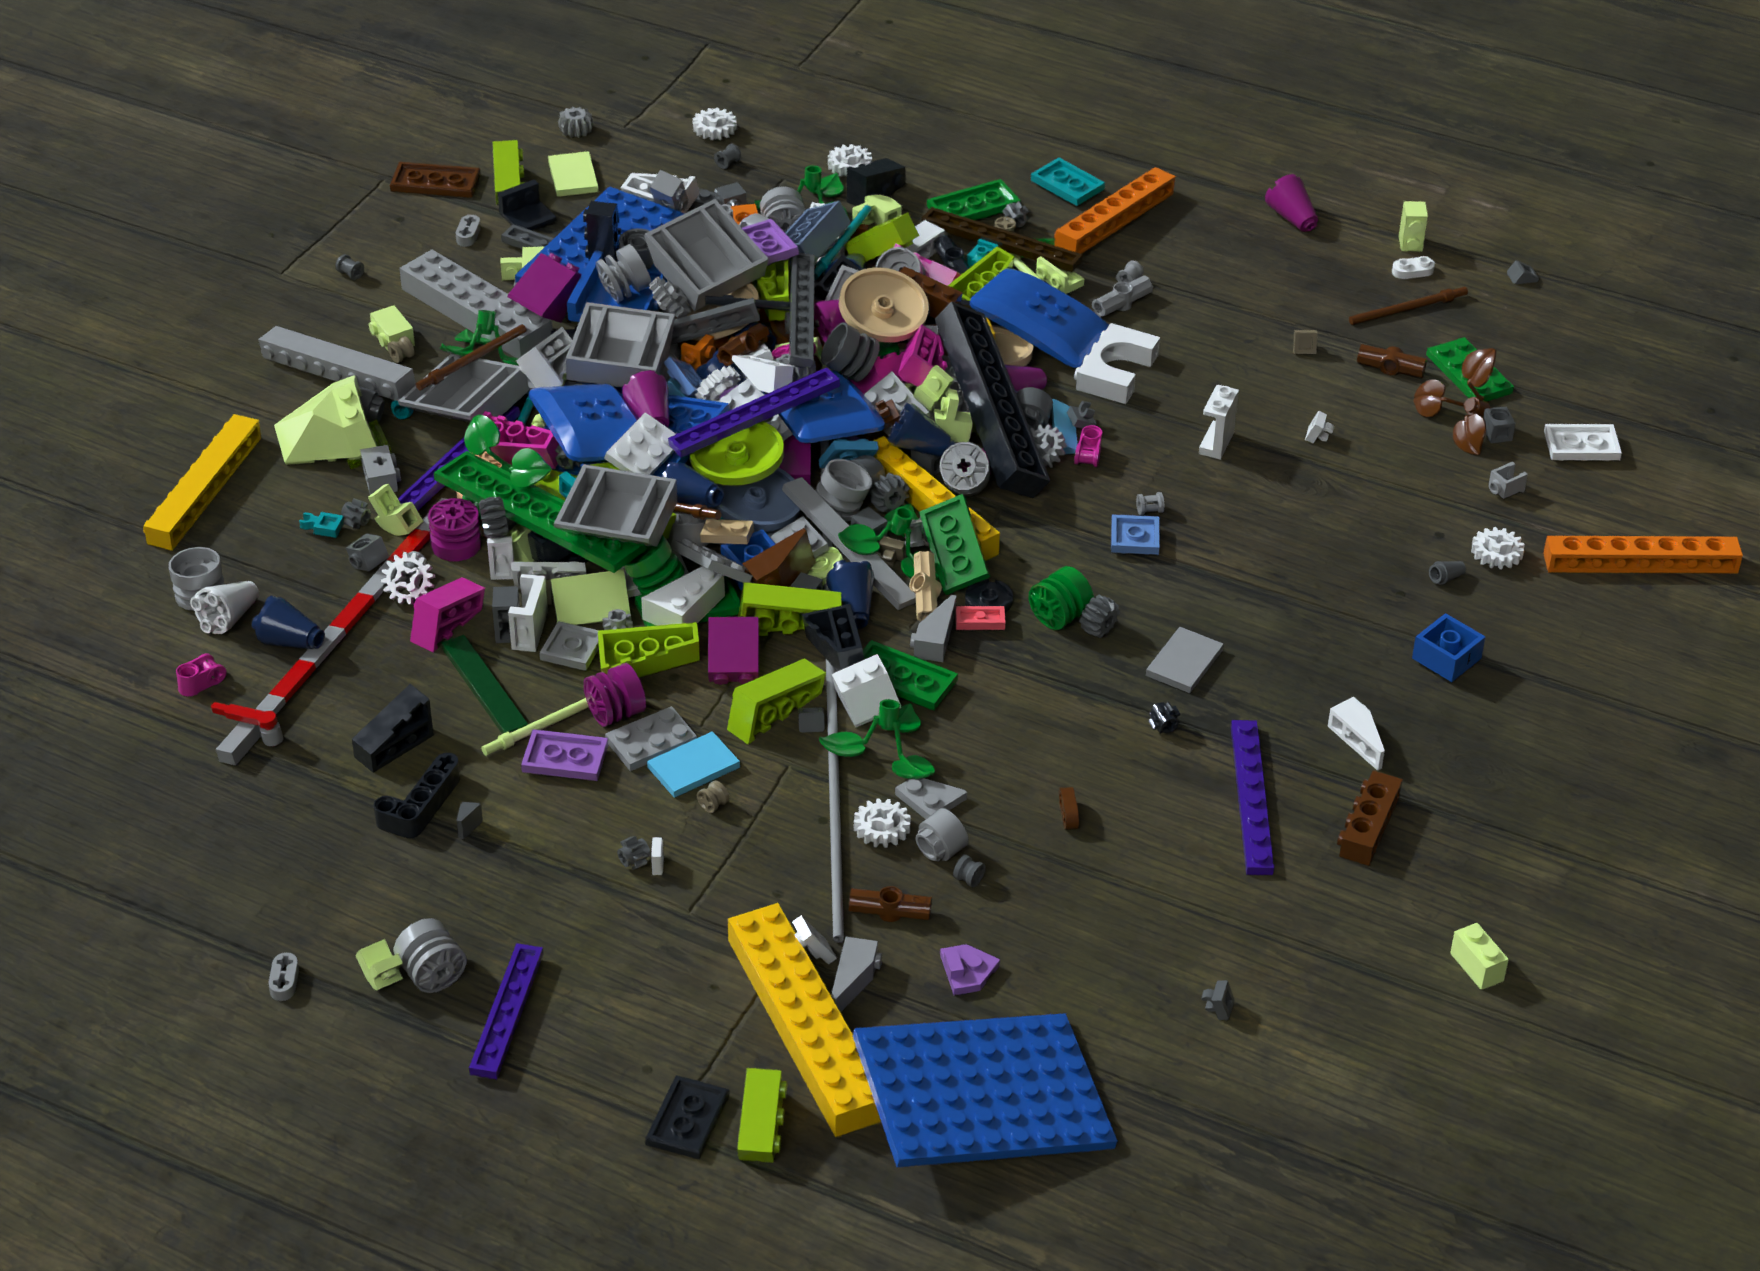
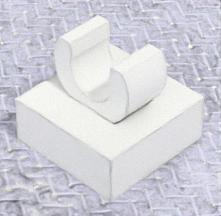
[1305,411,1334,443]

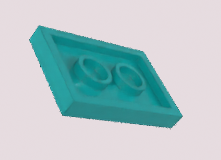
[1031,158,1105,206]

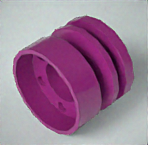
[428,498,481,561]
[583,663,646,727]

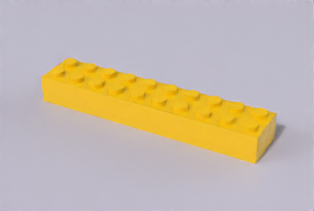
[728,903,881,1137]

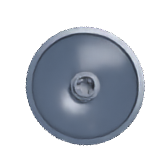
[713,467,801,532]

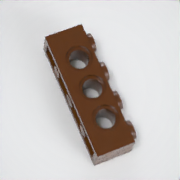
[1337,770,1403,866]

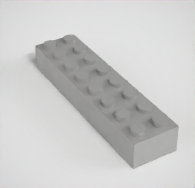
[400,250,553,359]

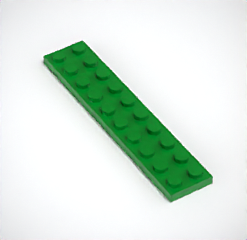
[434,451,646,573]

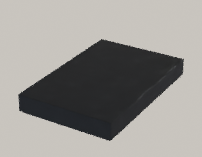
[645,1075,729,1160]

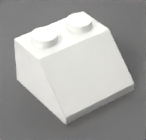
[832,654,901,728]

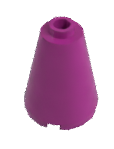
[1265,174,1318,232]
[814,299,847,343]
[1004,364,1047,393]
[622,370,669,428]

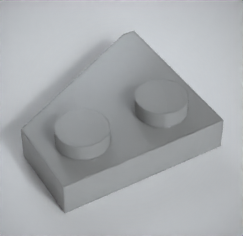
[895,778,967,819]

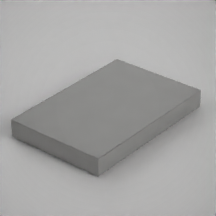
[1146,627,1224,693]

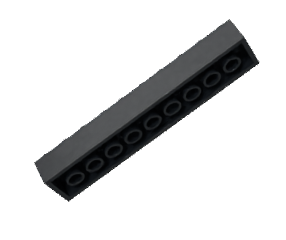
[935,301,1050,498]

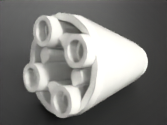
[190,581,259,634]

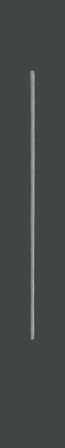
[820,440,844,943]

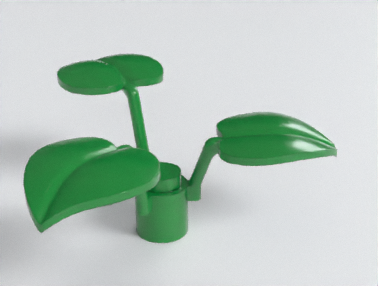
[754,165,847,214]
[440,310,519,366]
[462,415,552,520]
[838,504,939,580]
[819,699,935,779]

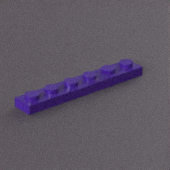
[469,943,543,1079]

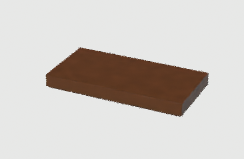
[390,162,481,198]

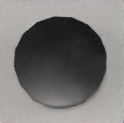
[965,579,1013,613]

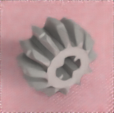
[558,107,593,138]

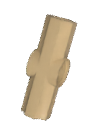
[909,551,942,621]

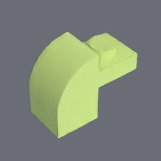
[852,195,902,225]
[500,247,544,281]
[913,365,954,413]
[934,389,973,442]
[368,484,424,536]
[355,939,403,990]

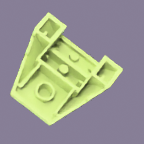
[274,375,377,465]

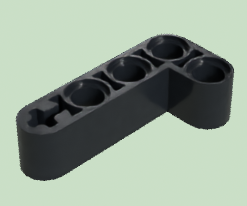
[374,753,460,838]

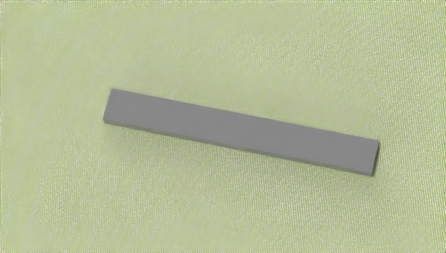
[782,477,916,610]

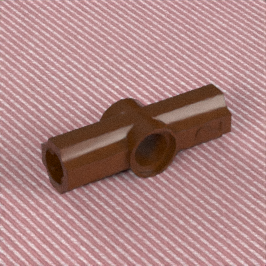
[716,323,770,366]
[1357,344,1427,378]
[849,886,932,922]

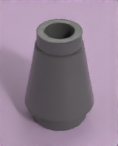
[1429,561,1466,585]

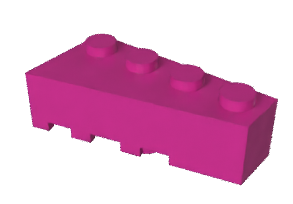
[482,411,559,468]

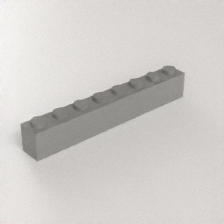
[258,326,416,401]

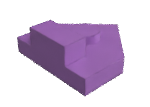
[940,944,1000,995]

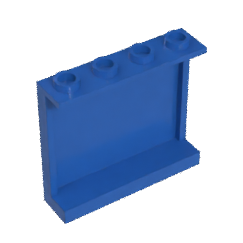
[567,251,668,322]

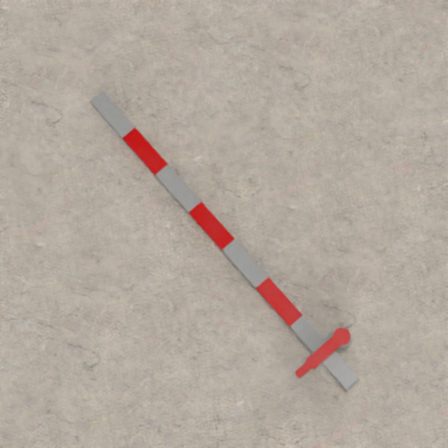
[211,498,446,766]

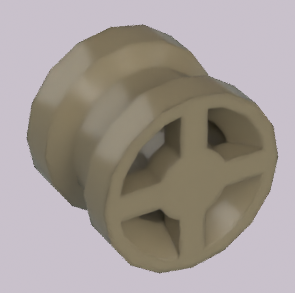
[995,217,1016,233]
[387,336,415,363]
[697,780,730,813]

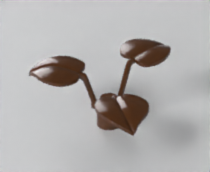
[1414,348,1496,455]

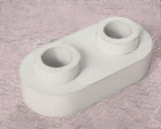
[1392,256,1435,279]

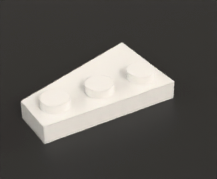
[511,561,586,589]

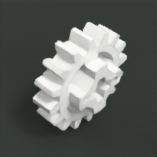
[693,108,737,140]
[828,144,872,177]
[695,366,741,401]
[1471,527,1525,569]
[381,552,435,605]
[854,798,910,848]

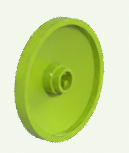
[689,421,784,486]

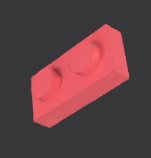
[955,606,1005,630]

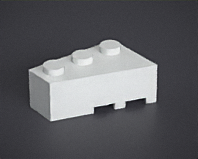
[621,173,700,213]
[516,327,572,388]
[641,566,725,626]

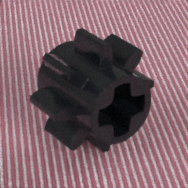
[1148,702,1181,734]

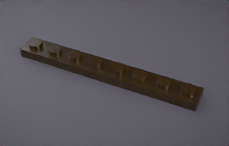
[922,207,1083,272]

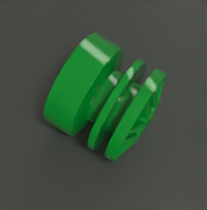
[623,535,685,596]
[1028,566,1094,630]

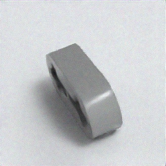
[456,215,481,247]
[269,953,299,1001]

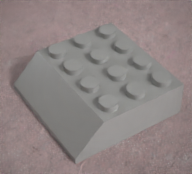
[644,199,769,311]
[566,302,675,388]
[398,353,529,422]
[554,464,677,547]

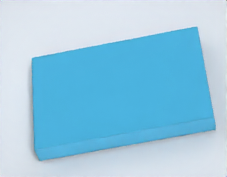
[647,731,740,798]

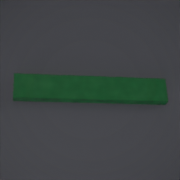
[441,634,528,734]

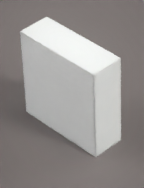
[651,837,664,875]

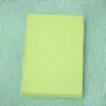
[548,151,598,197]
[551,569,630,625]

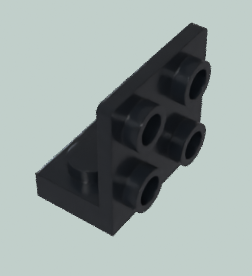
[498,179,556,230]

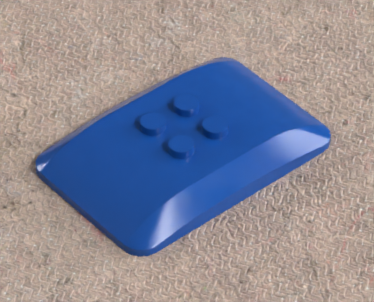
[969,268,1109,368]
[762,370,885,443]
[529,384,639,462]

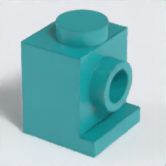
[967,239,998,267]

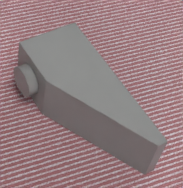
[910,595,956,662]
[831,937,882,1012]

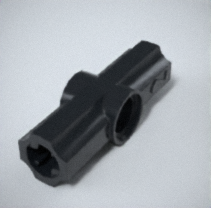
[934,235,970,275]

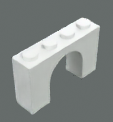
[1074,323,1160,404]

